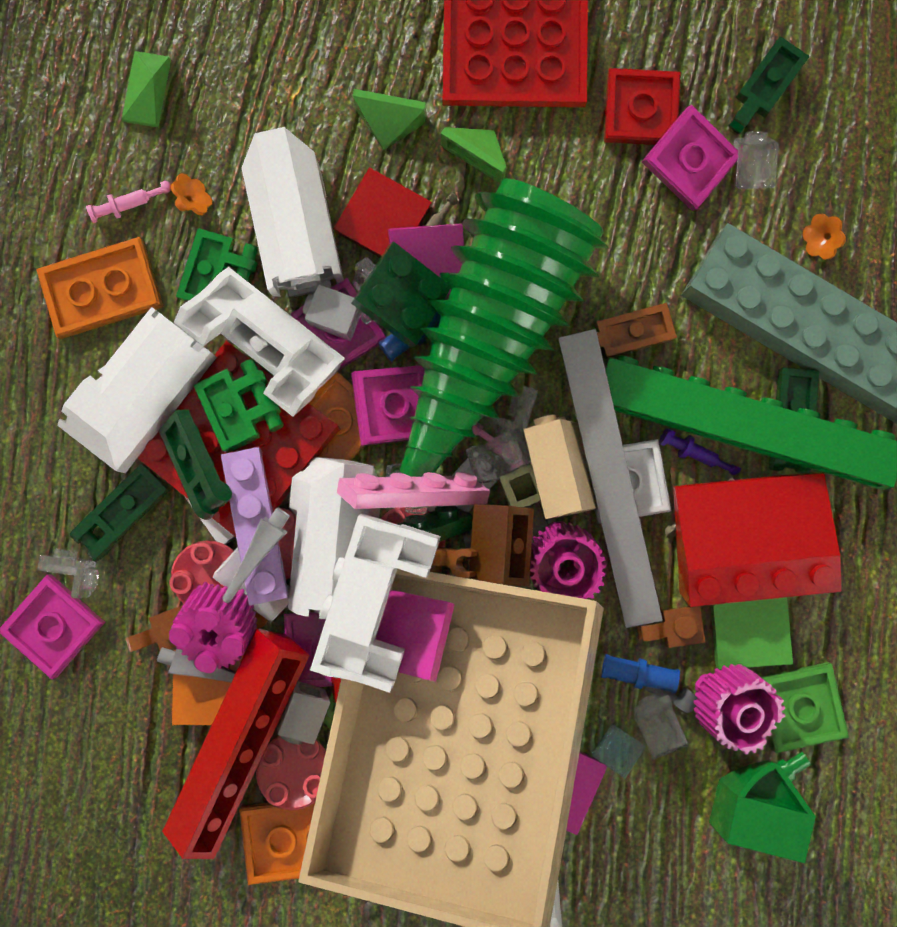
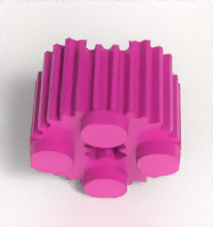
[530,521,606,599]
[169,582,258,673]
[693,664,785,755]

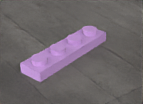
[221,447,289,606]

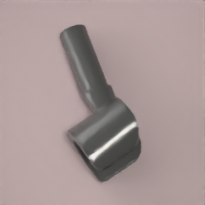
[645,687,697,713]

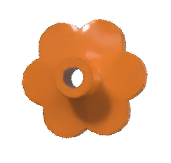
[171,173,212,216]
[803,214,846,260]

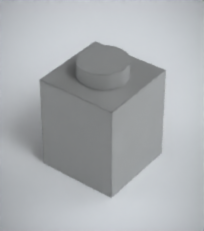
[303,284,362,341]
[276,681,330,745]

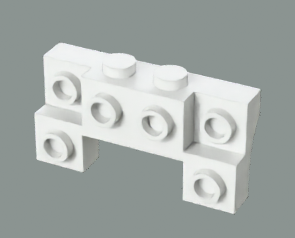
[174,267,345,417]
[310,513,441,693]

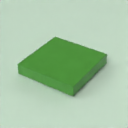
[710,597,793,669]
[760,662,849,753]

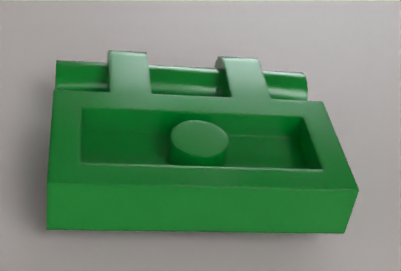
[176,228,259,302]
[193,359,284,453]

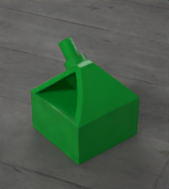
[709,752,816,863]

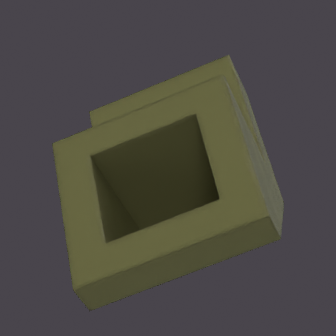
[499,464,555,543]

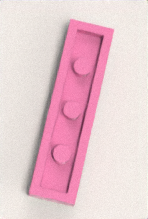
[337,472,490,509]

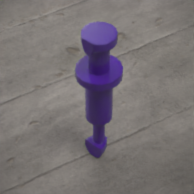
[659,428,742,475]

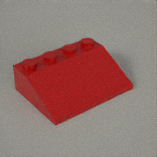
[673,471,841,607]

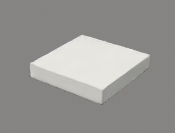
[595,439,671,524]

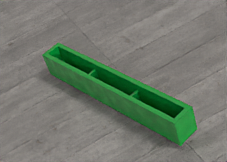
[606,356,897,490]

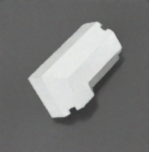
[242,127,344,297]
[58,307,217,473]
[288,457,380,619]

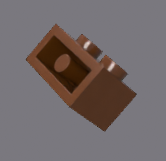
[469,504,534,586]

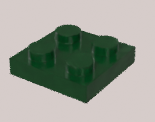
[351,241,450,348]

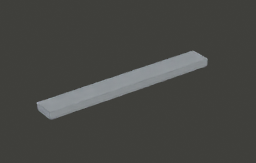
[559,329,663,628]

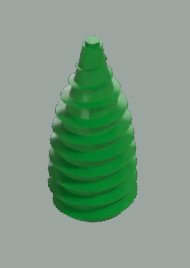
[399,178,608,477]

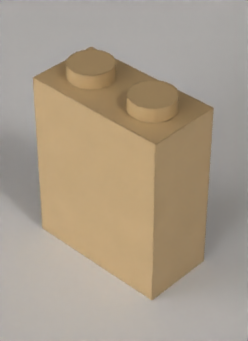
[524,415,598,519]

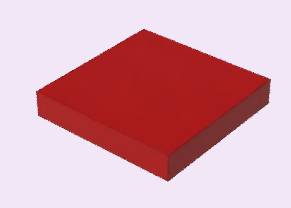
[604,68,681,145]
[333,167,432,258]

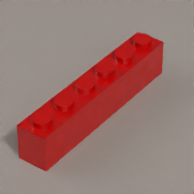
[162,629,310,859]

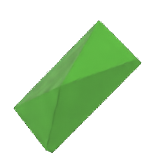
[122,51,171,128]
[353,89,427,150]
[441,127,506,183]

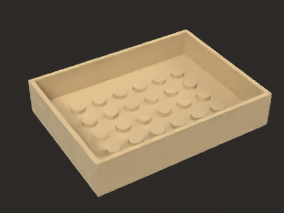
[298,568,604,927]

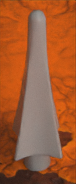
[223,508,290,603]
[157,647,236,683]

